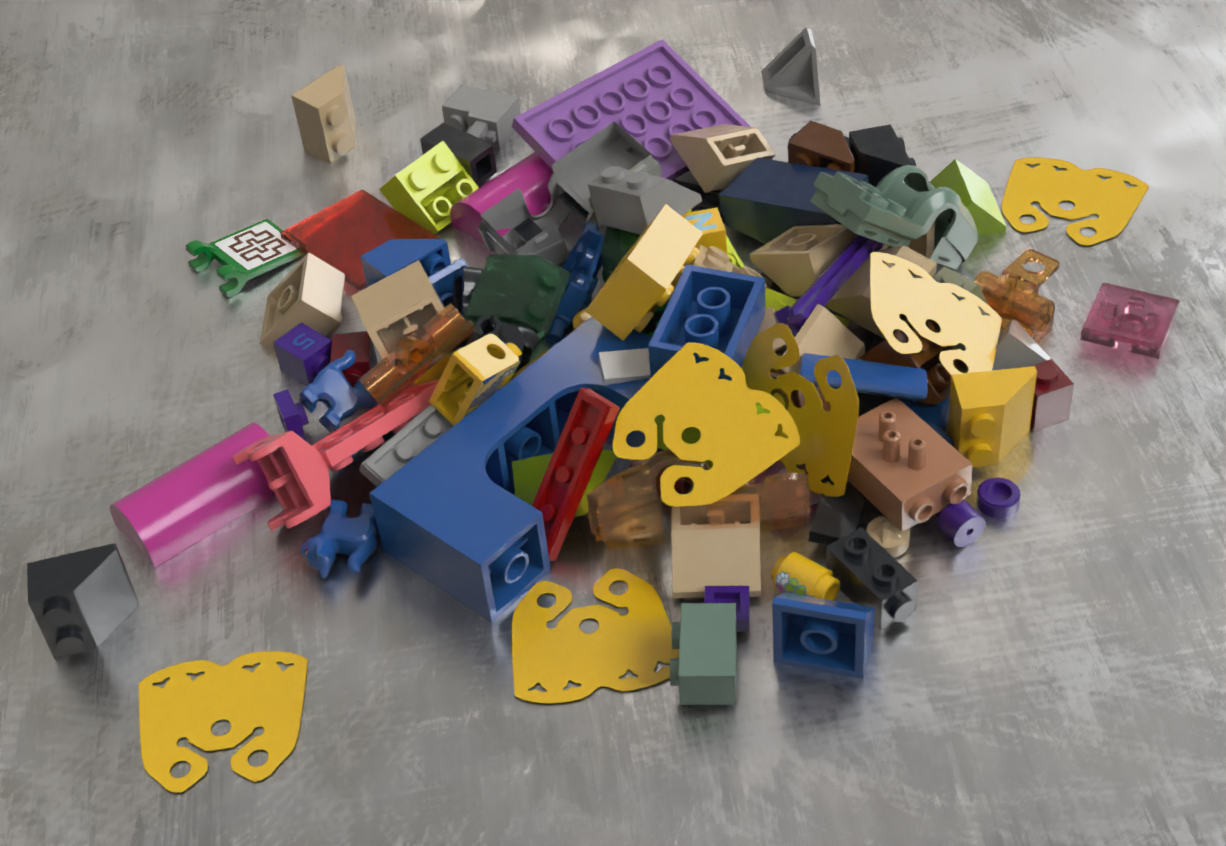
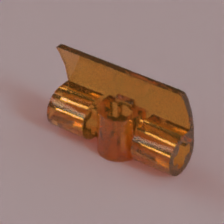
[358,304,476,408]

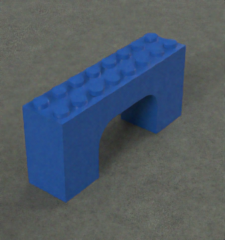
[369,316,670,623]

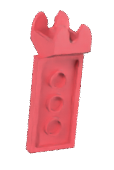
[232,379,440,531]

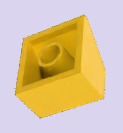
[947,366,1037,467]

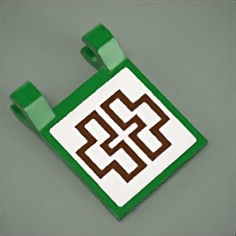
[186,219,307,297]

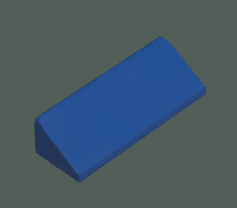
[799,353,928,401]

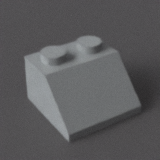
[588,166,702,235]

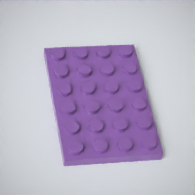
[511,39,751,180]

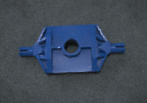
[540,222,607,346]

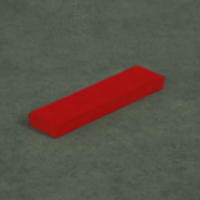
[532,388,620,561]

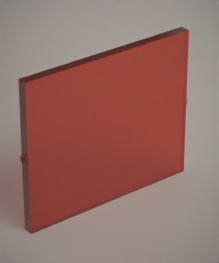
[280,189,441,291]

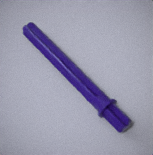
[787,234,883,329]

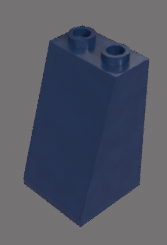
[719,158,869,244]

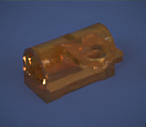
[974,249,1060,344]

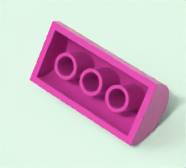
[450,152,554,244]
[110,423,275,568]

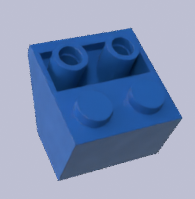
[360,239,451,287]

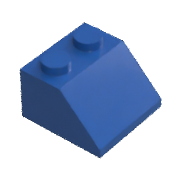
[772,592,875,679]

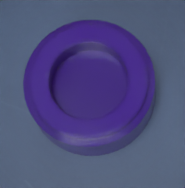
[976,478,1021,519]

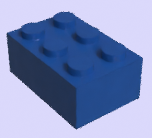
[648,264,765,381]

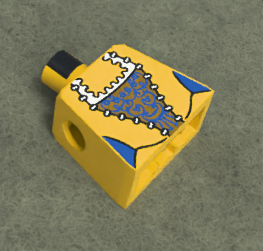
[429,334,522,426]

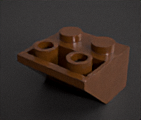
[788,121,854,173]
[860,319,968,406]

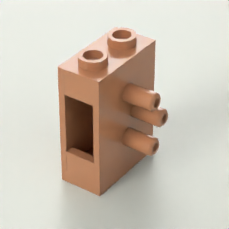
[847,397,972,532]

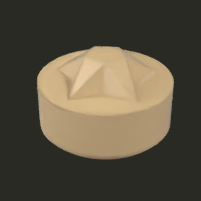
[866,516,910,558]

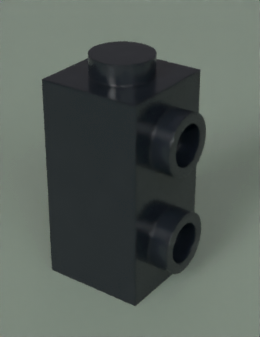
[420,123,497,186]
[826,527,918,630]

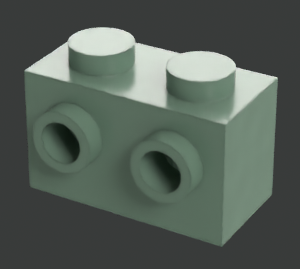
[670,603,737,705]

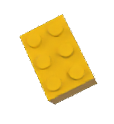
[585,204,703,341]

